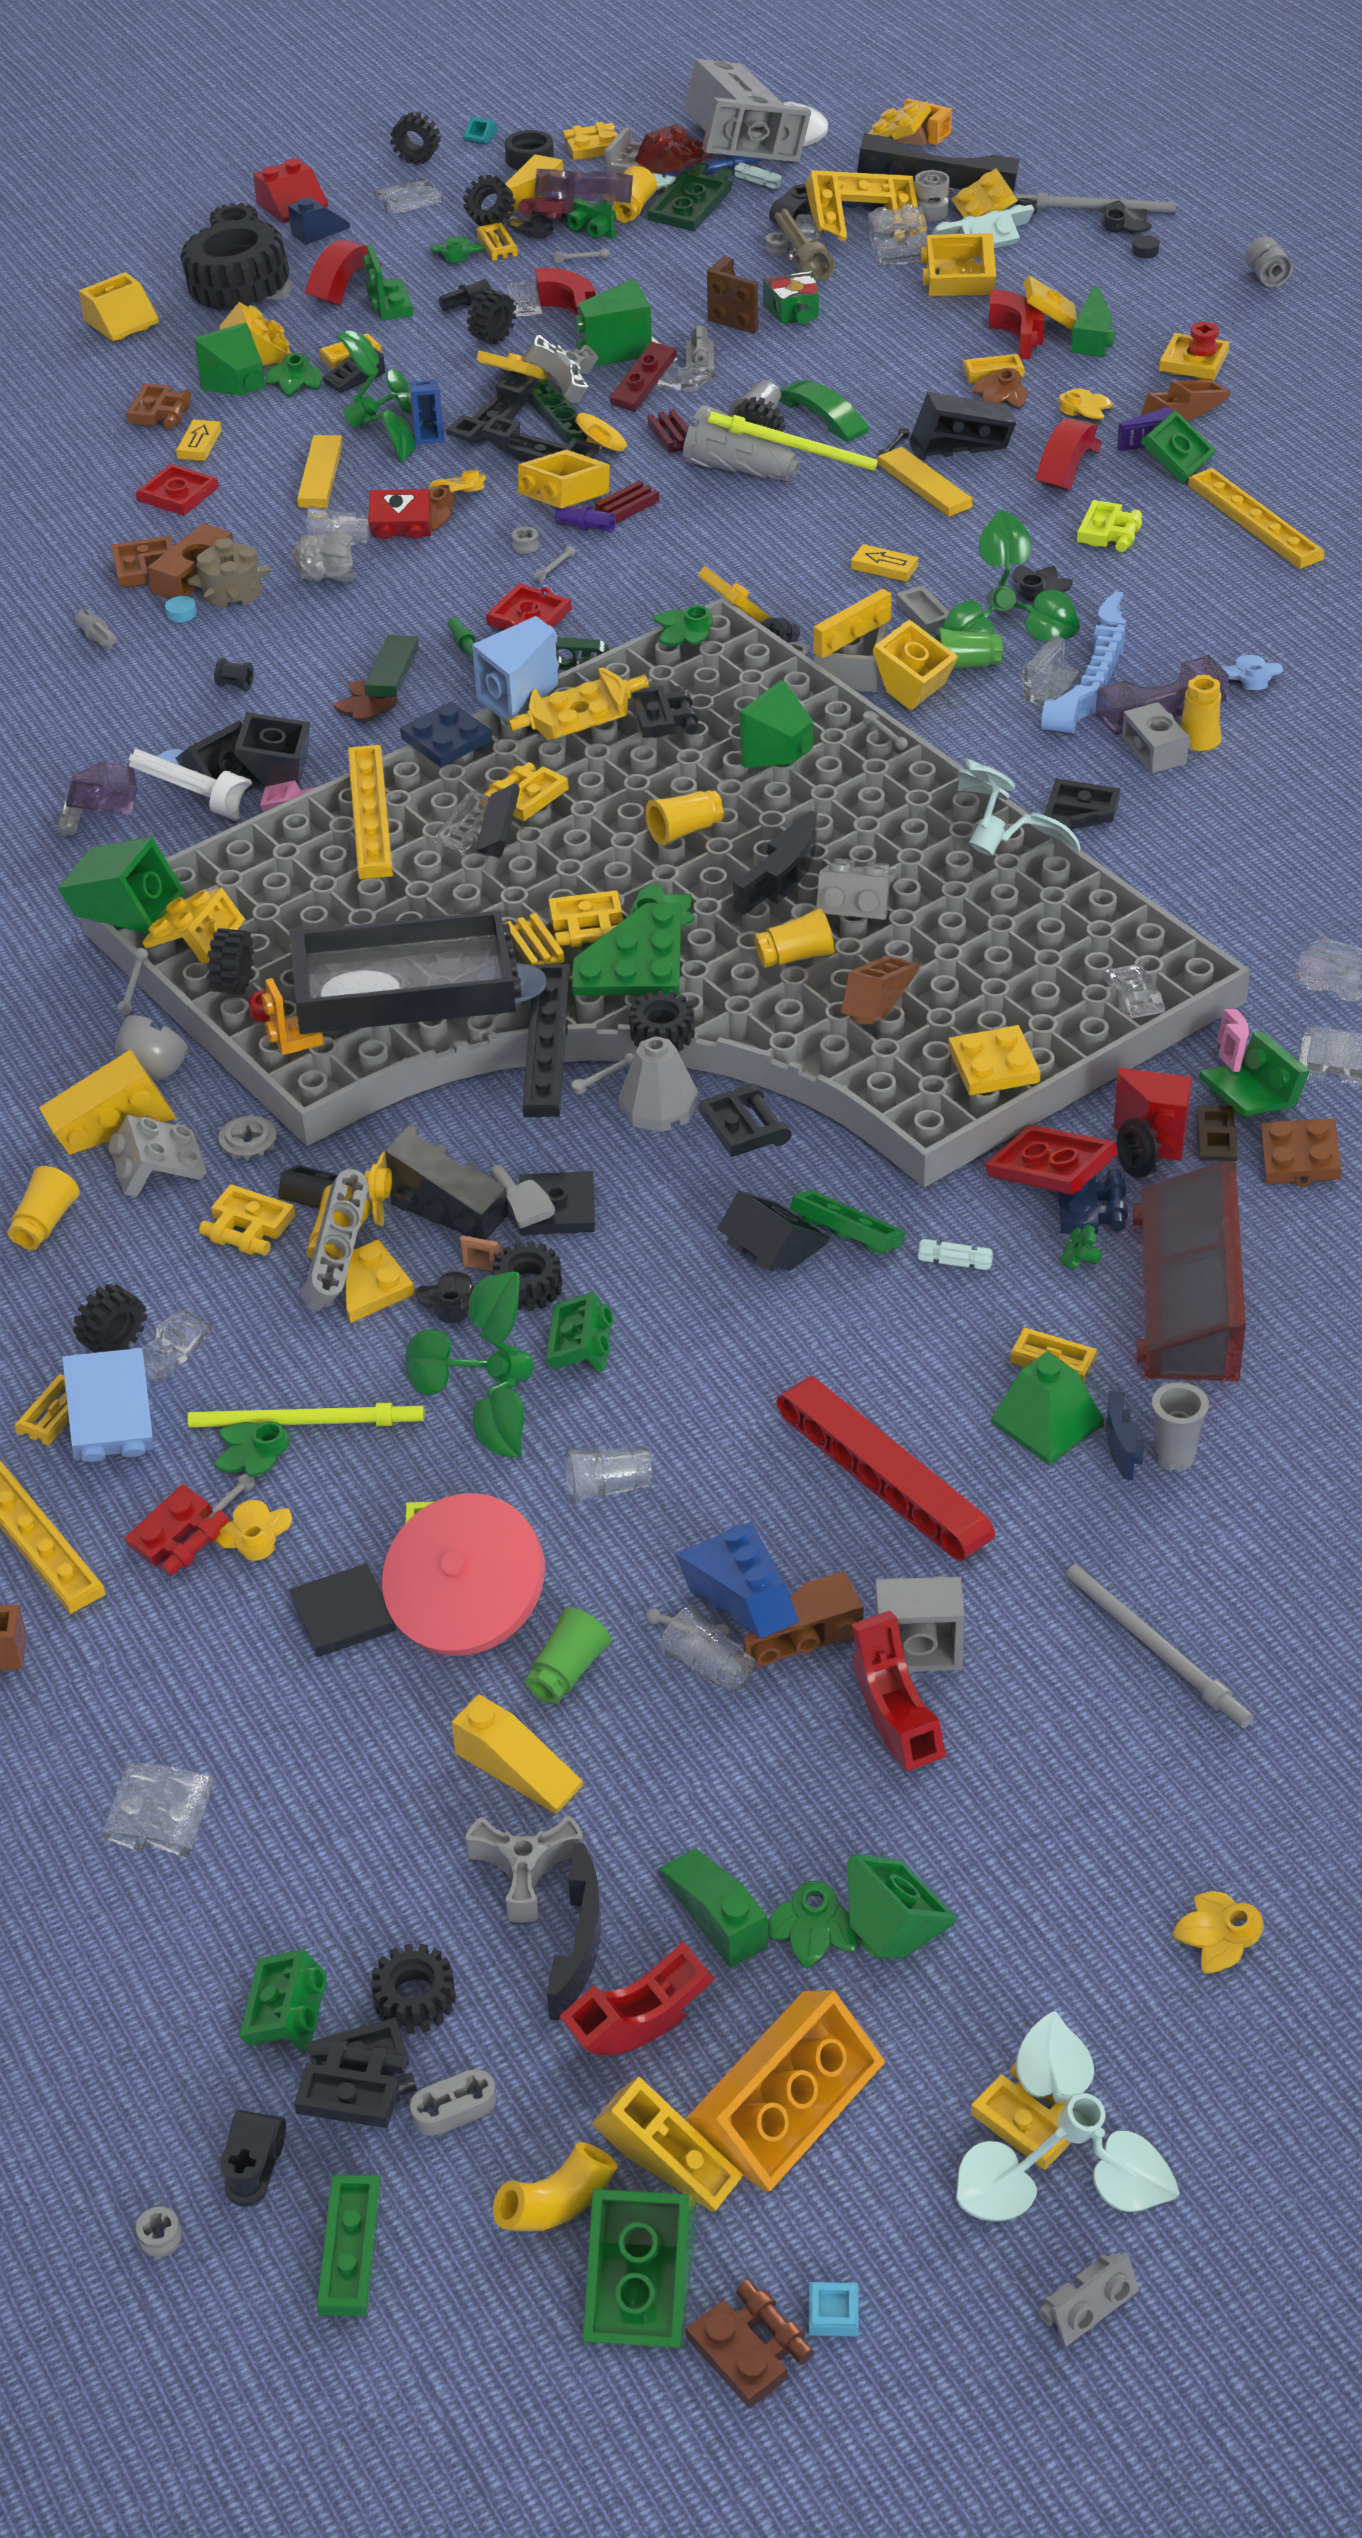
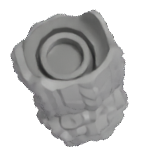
[292,529,358,583]

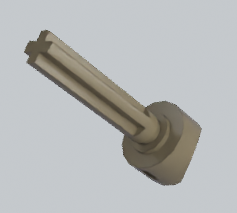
[774,209,835,281]

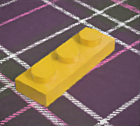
[813,588,891,658]

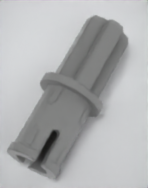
[74,609,117,649]

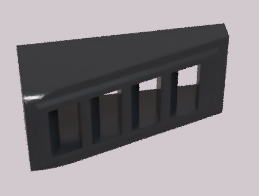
[323,348,385,393]

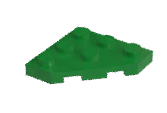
[572,903,681,996]

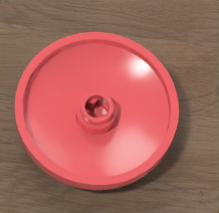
[382,1493,545,1656]

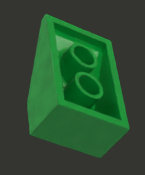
[583,2189,697,2348]

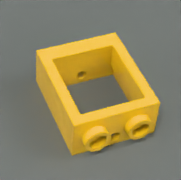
[921,233,996,297]
[517,450,610,509]

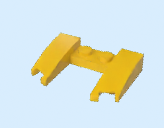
[805,170,922,244]

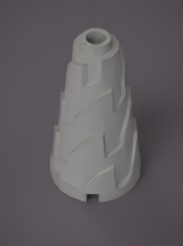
[683,405,800,481]

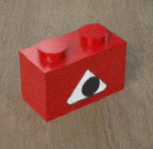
[368,489,432,539]

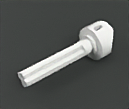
[129,748,252,821]

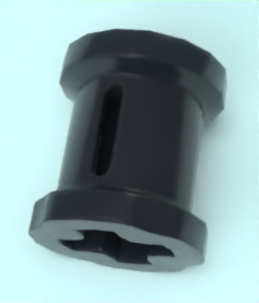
[214,658,254,691]

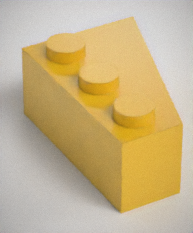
[39,1049,177,1155]

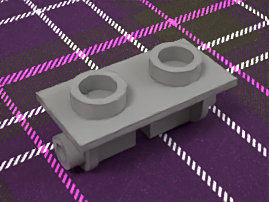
[686,325,715,374]
[1038,2252,1139,2347]

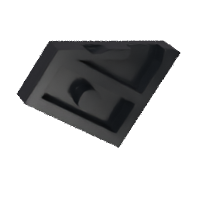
[1044,778,1121,830]

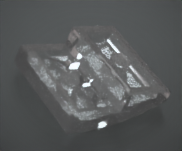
[373,178,442,214]
[101,1763,215,1858]

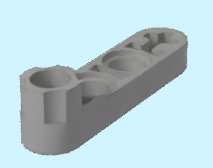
[300,1169,369,1311]

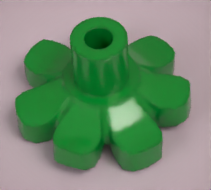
[1060,1224,1102,1270]

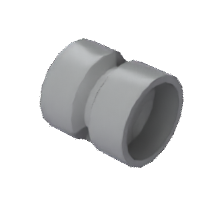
[915,170,949,221]
[1245,236,1293,287]

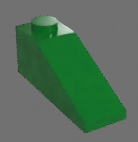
[1071,286,1116,357]
[659,1848,768,1968]

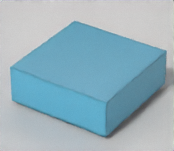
[809,2282,859,2337]

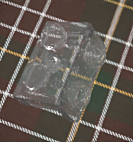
[1021,636,1080,707]

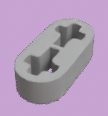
[409,2069,497,2136]

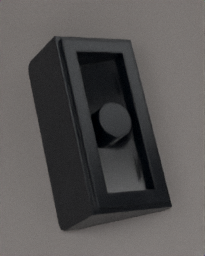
[476,783,520,858]
[278,1165,352,1209]

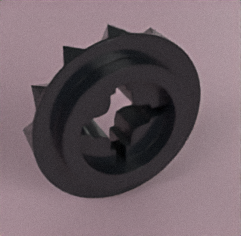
[1116,1118,1162,1178]

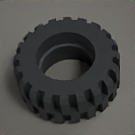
[180,219,290,309]

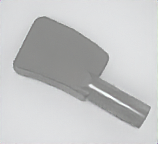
[490,1165,555,1228]

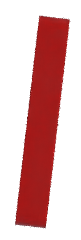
[776,1376,995,1562]

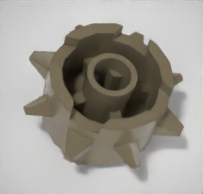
[188,538,271,608]

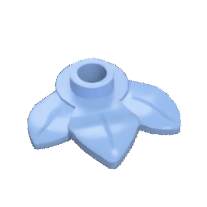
[1218,655,1283,690]

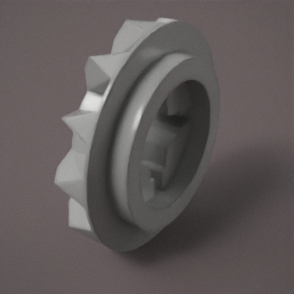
[218,1116,278,1161]

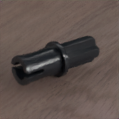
[438,279,491,311]

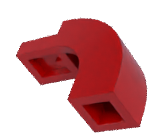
[305,239,382,306]
[1035,418,1102,491]
[851,1610,946,1771]

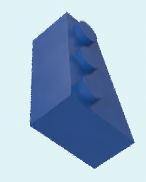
[675,1521,799,1639]

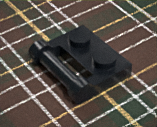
[699,1084,792,1158]

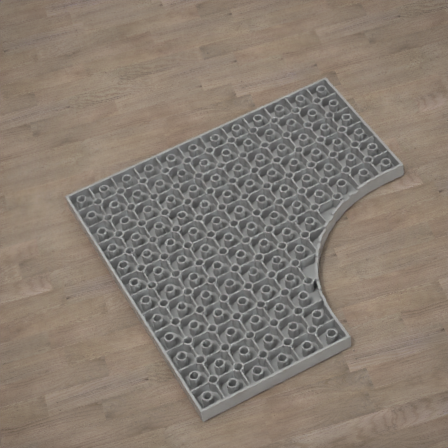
[80,597,1250,1188]

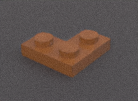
[111,536,173,588]

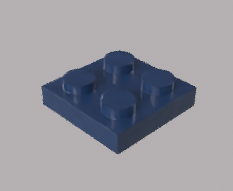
[400,702,493,767]

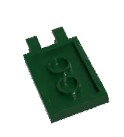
[647,162,733,231]

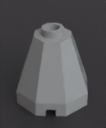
[618,1037,698,1132]

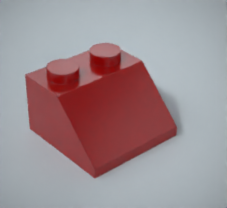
[253,158,328,223]
[1113,1067,1192,1161]

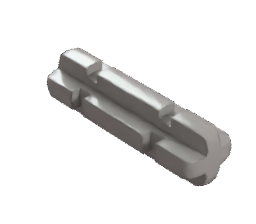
[57,786,85,838]

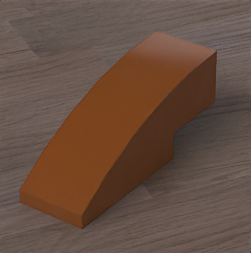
[1141,380,1231,421]

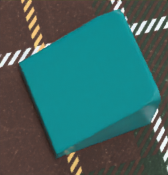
[463,116,498,145]

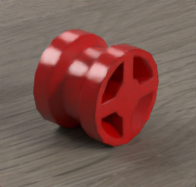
[1189,322,1219,357]

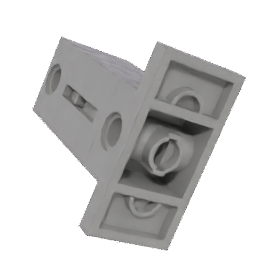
[684,59,812,162]

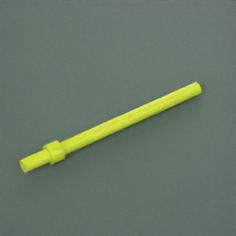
[707,411,878,471]
[188,1403,425,1428]

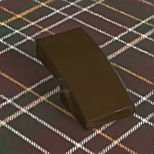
[1196,1105,1237,1161]

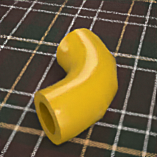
[493,2142,617,2231]

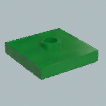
[1141,410,1217,484]

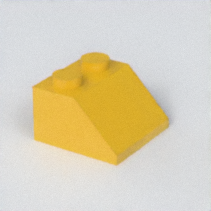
[872,619,958,711]

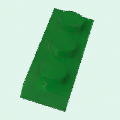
[789,1189,906,1253]
[317,2174,381,2317]

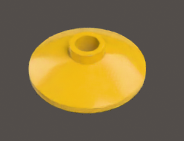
[576,413,627,451]

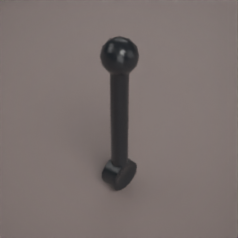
[877,428,910,456]

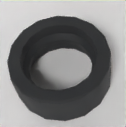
[505,130,554,170]

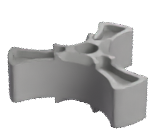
[525,335,598,403]
[466,1816,583,1923]

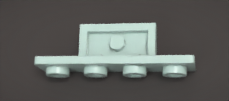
[932,205,1034,248]

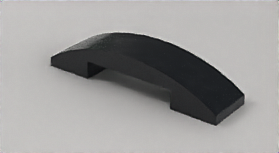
[446,371,536,442]
[482,415,600,462]
[547,1843,601,2020]

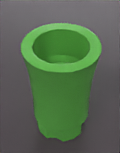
[934,627,1003,669]
[525,1608,611,1704]

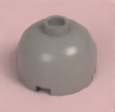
[115,1015,188,1081]

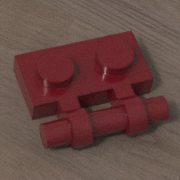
[518,197,574,218]

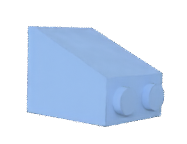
[472,616,559,724]
[62,1348,153,1462]

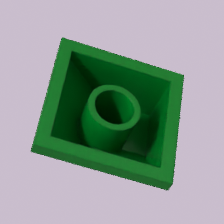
[193,322,265,395]
[740,680,814,768]
[991,1351,1104,1466]
[847,1854,957,1958]

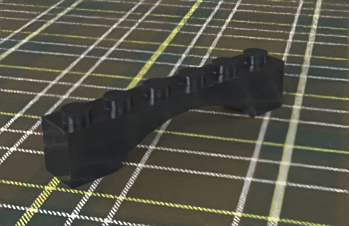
[857,133,1020,193]

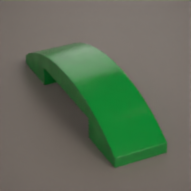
[779,380,869,442]

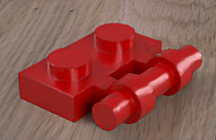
[124,1483,230,1577]

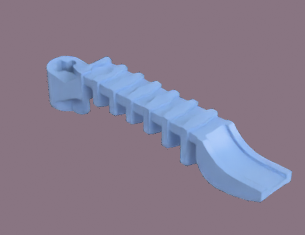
[1041,592,1126,734]

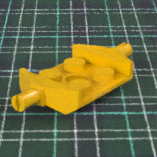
[508,667,649,740]

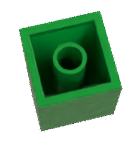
[575,279,652,367]
[57,837,185,934]

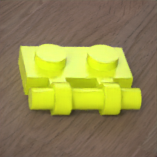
[1077,500,1142,552]

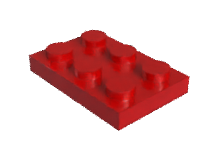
[985,1124,1118,1195]

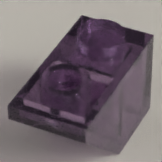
[66,761,138,815]

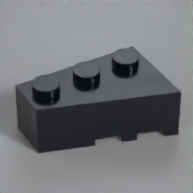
[909,392,1016,460]
[385,1124,508,1240]

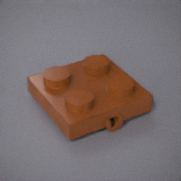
[1261,1118,1341,1187]

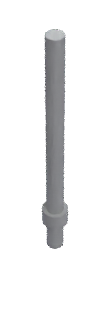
[1015,192,1176,213]
[1066,1564,1254,1728]

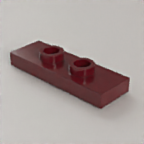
[609,341,677,411]

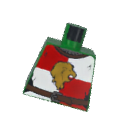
[763,271,819,324]

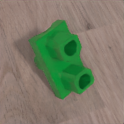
[568,198,617,239]

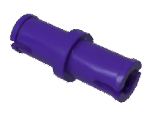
[554,506,616,532]

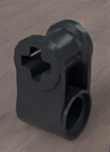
[769,184,813,227]
[221,2110,286,2207]

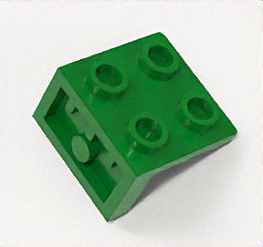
[363,245,414,321]
[1199,1031,1310,1116]

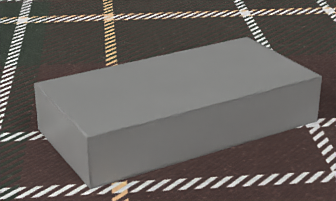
[896,585,950,634]

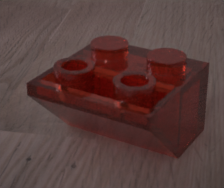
[634,124,713,174]

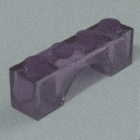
[535,169,633,203]
[1096,655,1229,736]

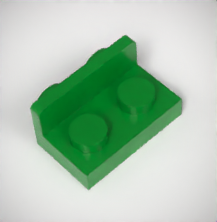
[546,1291,614,1372]
[239,1949,327,2051]

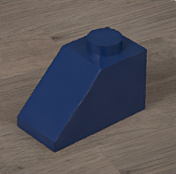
[288,197,350,245]

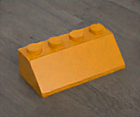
[686,1990,886,2192]

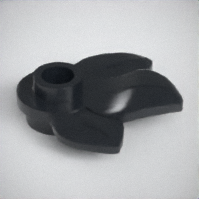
[1101,200,1152,233]
[506,215,554,239]
[1012,565,1073,601]
[415,1271,475,1323]

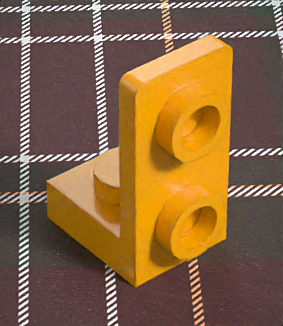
[904,98,952,145]
[261,978,324,1055]

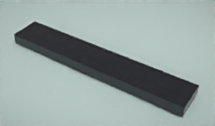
[523,964,570,1117]

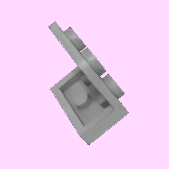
[816,859,897,920]
[109,1115,207,1197]

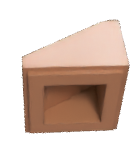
[896,120,929,145]
[460,1236,504,1272]

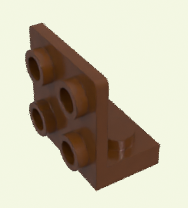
[707,256,758,334]

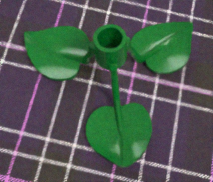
[336,331,416,462]
[943,510,1080,642]
[405,1271,533,1457]

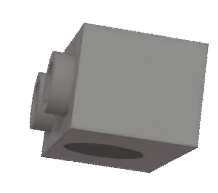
[1122,702,1191,773]

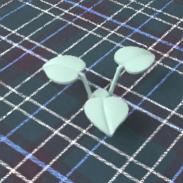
[957,758,1081,856]
[956,2011,1180,2222]

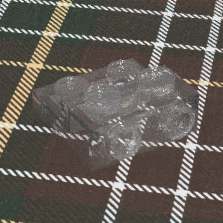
[867,204,927,267]
[1294,937,1362,1001]

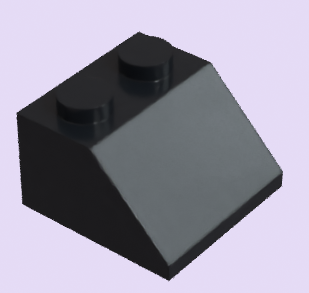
[234,712,310,787]
[175,720,262,799]
[717,1190,831,1272]

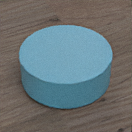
[165,596,197,623]

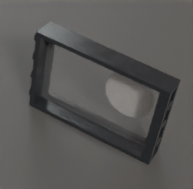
[290,911,521,1034]

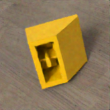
[79,272,159,341]
[219,301,291,366]

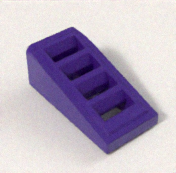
[1117,407,1173,451]

